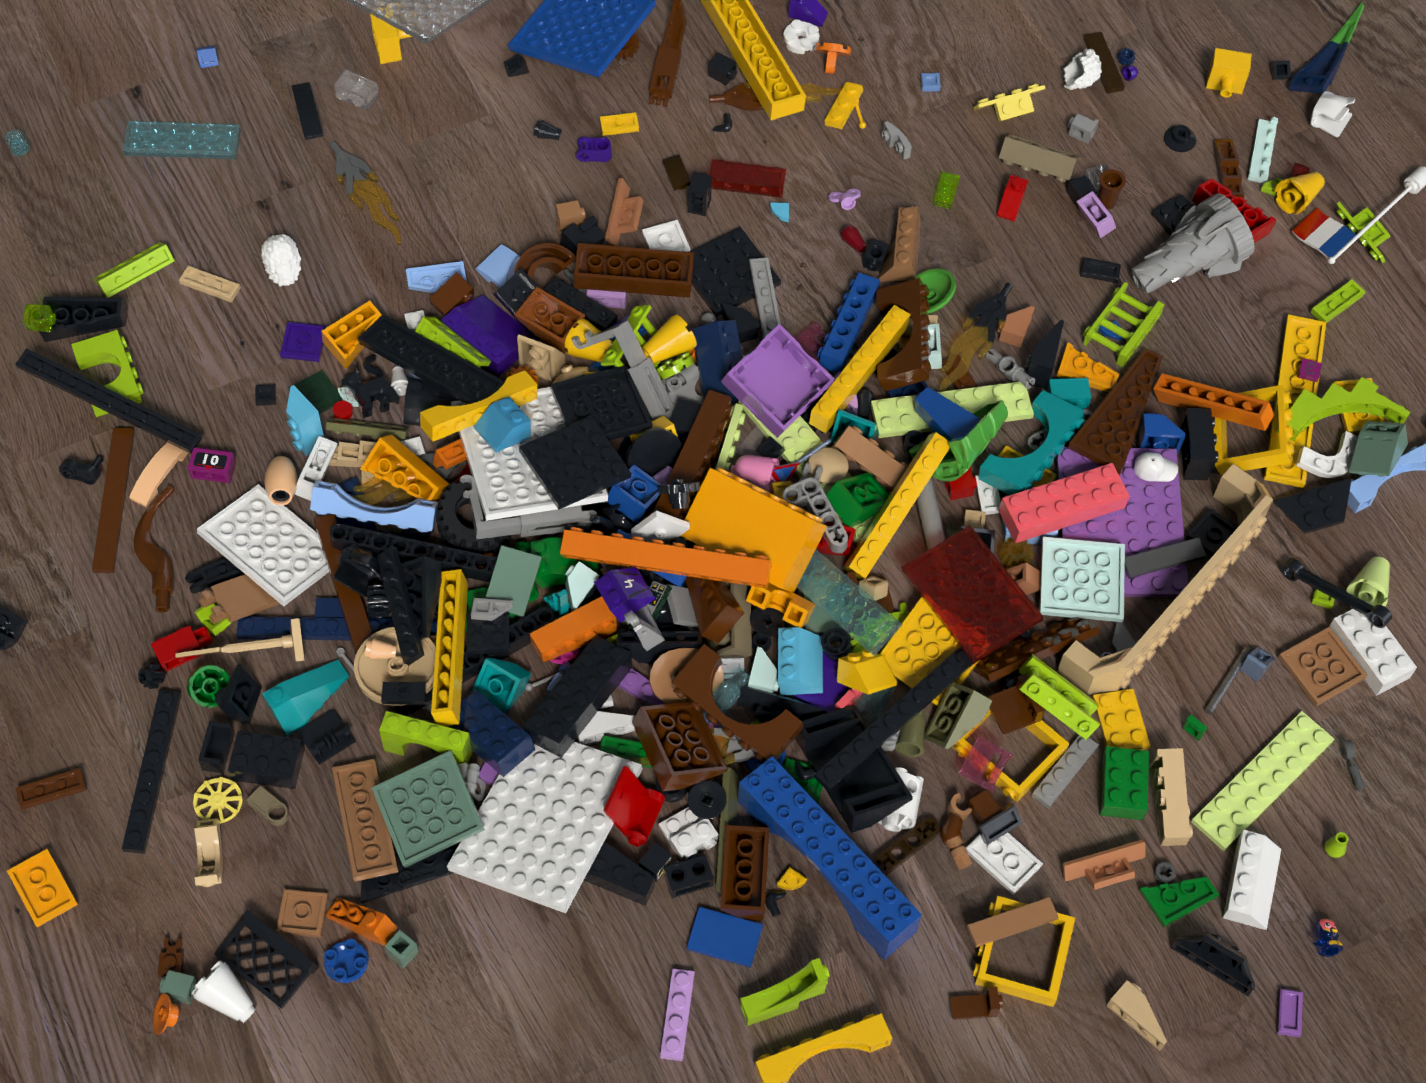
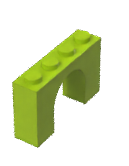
[71,330,144,417]
[379,711,472,765]

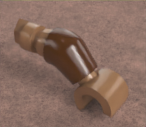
[940,793,973,870]

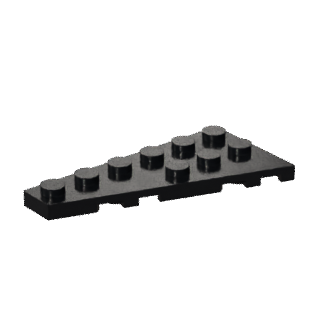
[361,838,460,903]

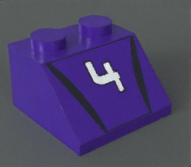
[594,568,656,622]

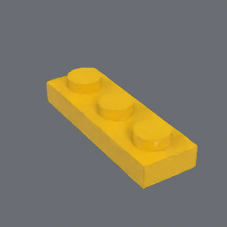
[824,81,863,129]

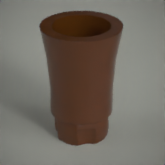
[1097,169,1126,210]

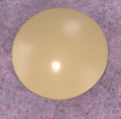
[808,448,848,486]

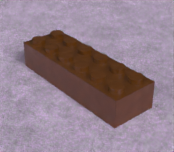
[574,243,694,298]

